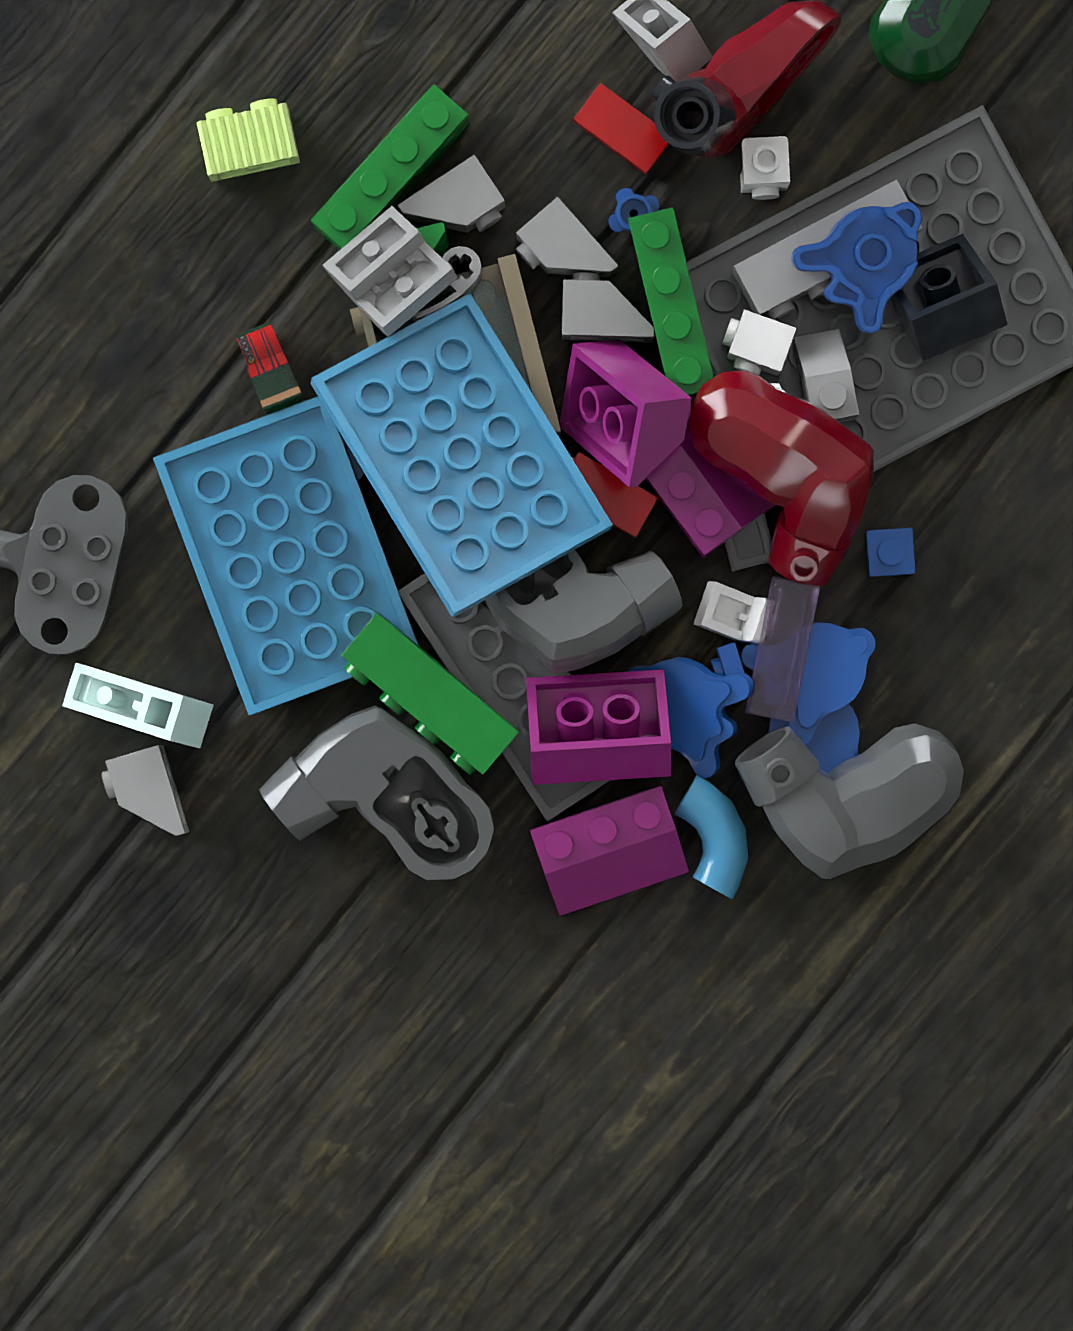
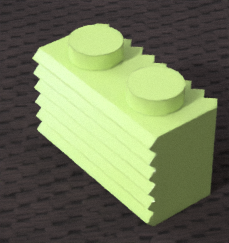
[197,98,300,182]

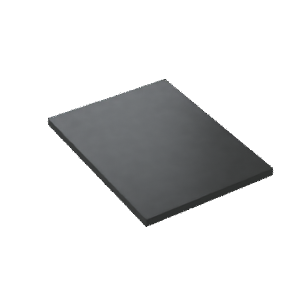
[686,105,1073,472]

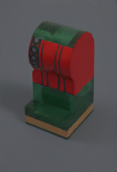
[236,322,304,416]

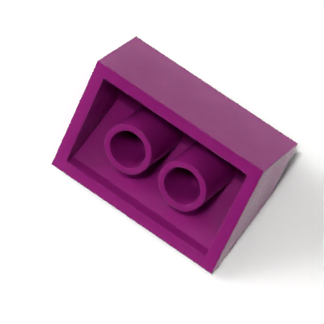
[559,339,692,487]
[645,395,776,558]
[526,669,671,785]
[530,785,689,916]

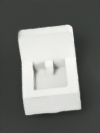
[740,136,790,200]
[694,581,773,644]

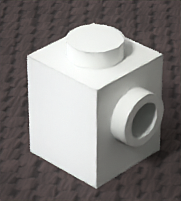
[722,309,796,376]

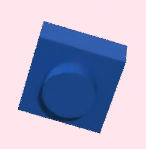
[865,528,915,577]
[710,642,745,676]

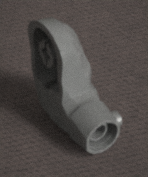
[485,550,682,674]
[259,706,494,880]
[735,723,964,879]

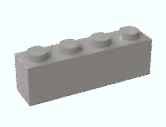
[732,179,923,320]

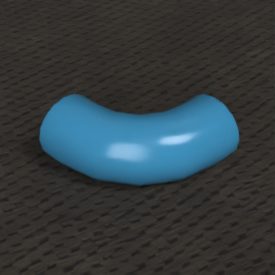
[675,775,748,899]

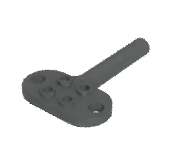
[0,475,128,655]

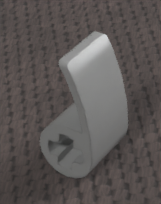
[412,246,482,322]

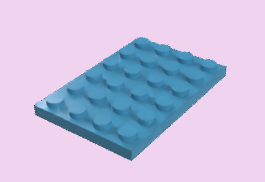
[310,293,613,618]
[153,397,419,715]

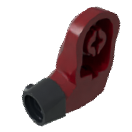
[650,0,842,157]

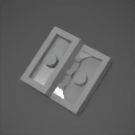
[323,206,458,337]

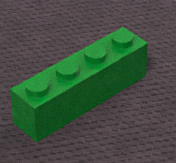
[311,84,469,251]
[628,207,714,396]
[341,613,519,775]

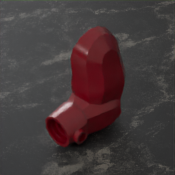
[689,371,874,587]

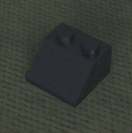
[891,234,1008,361]

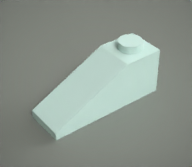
[62,663,213,748]

